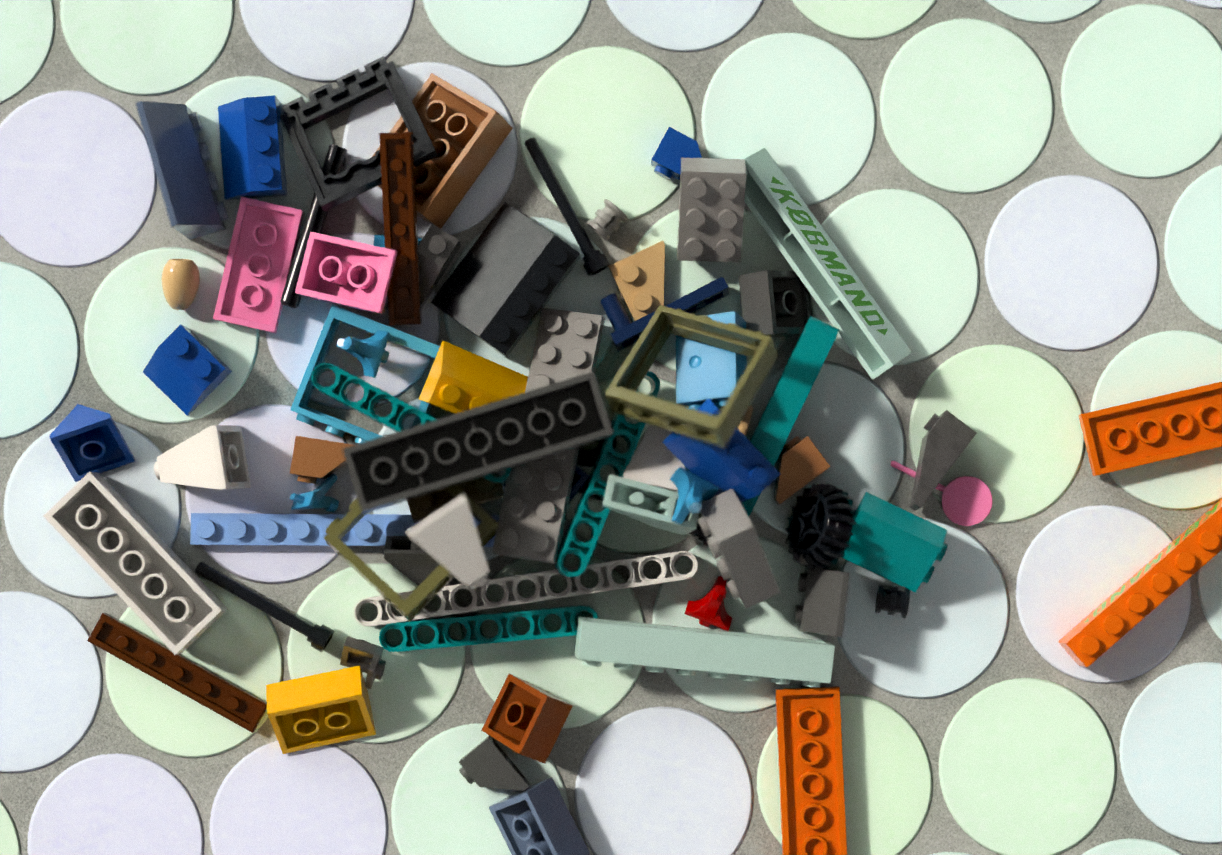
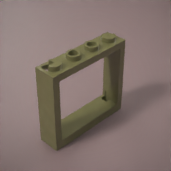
[605,305,778,448]
[324,485,499,622]

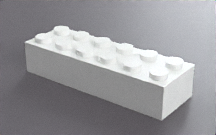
[43,472,228,655]

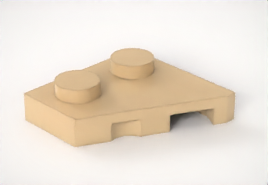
[608,241,665,321]

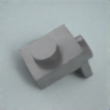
[340,636,386,689]

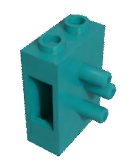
[843,492,948,593]

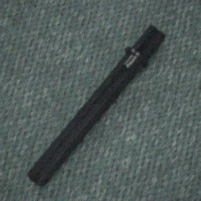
[280,144,347,308]

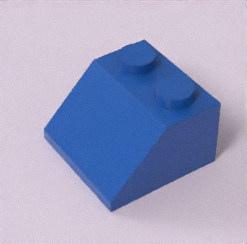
[143,324,232,416]

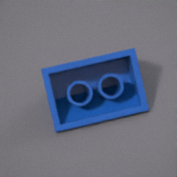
[218,95,288,200]
[662,398,780,503]

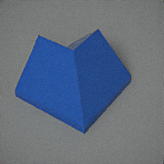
[50,404,135,482]

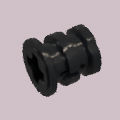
[875,585,910,618]

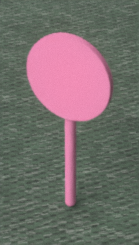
[890,461,992,526]

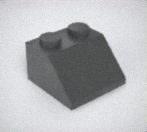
[739,270,812,338]
[794,567,850,637]

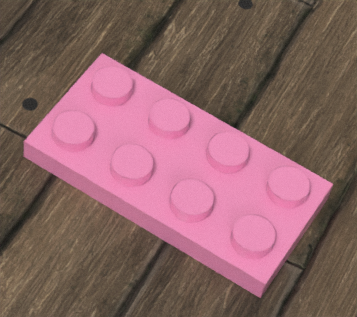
[213,197,304,333]

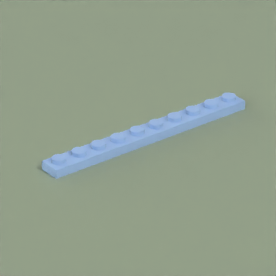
[190,513,500,547]

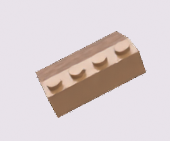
[372,74,513,229]

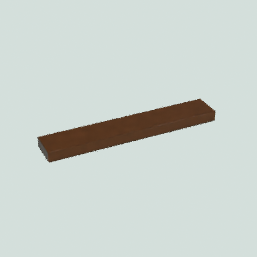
[379,132,422,325]
[87,613,267,733]

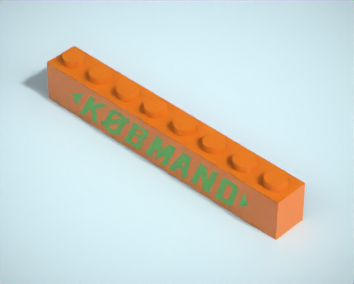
[1058,498,1222,668]

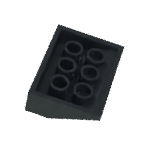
[431,202,581,358]

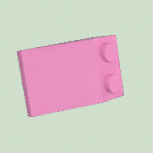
[295,231,398,314]

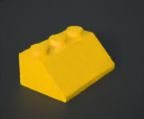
[419,341,528,414]
[266,666,376,754]

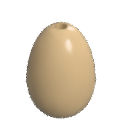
[161,259,200,310]

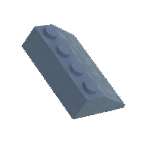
[136,101,228,240]

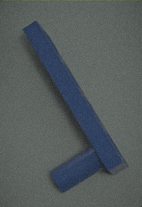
[600,276,729,352]

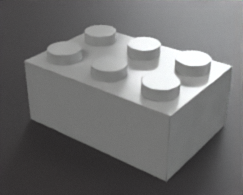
[677,157,746,262]
[697,489,781,609]

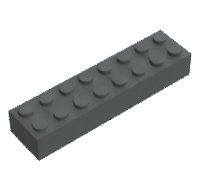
[342,371,613,514]

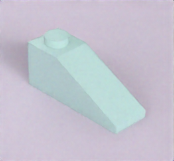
[602,474,699,535]

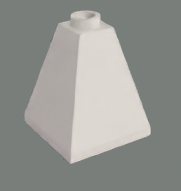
[623,424,685,492]
[154,425,251,490]
[405,494,489,589]

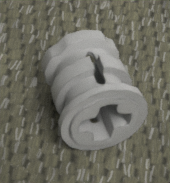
[586,199,629,241]

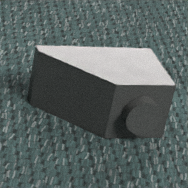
[384,536,450,586]
[459,736,530,791]

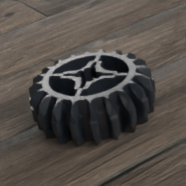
[785,483,857,569]

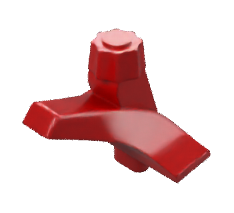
[684,575,733,631]

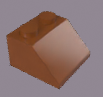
[481,673,573,763]

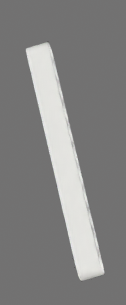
[354,551,698,626]

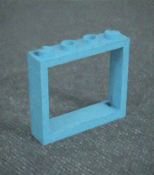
[290,304,440,444]

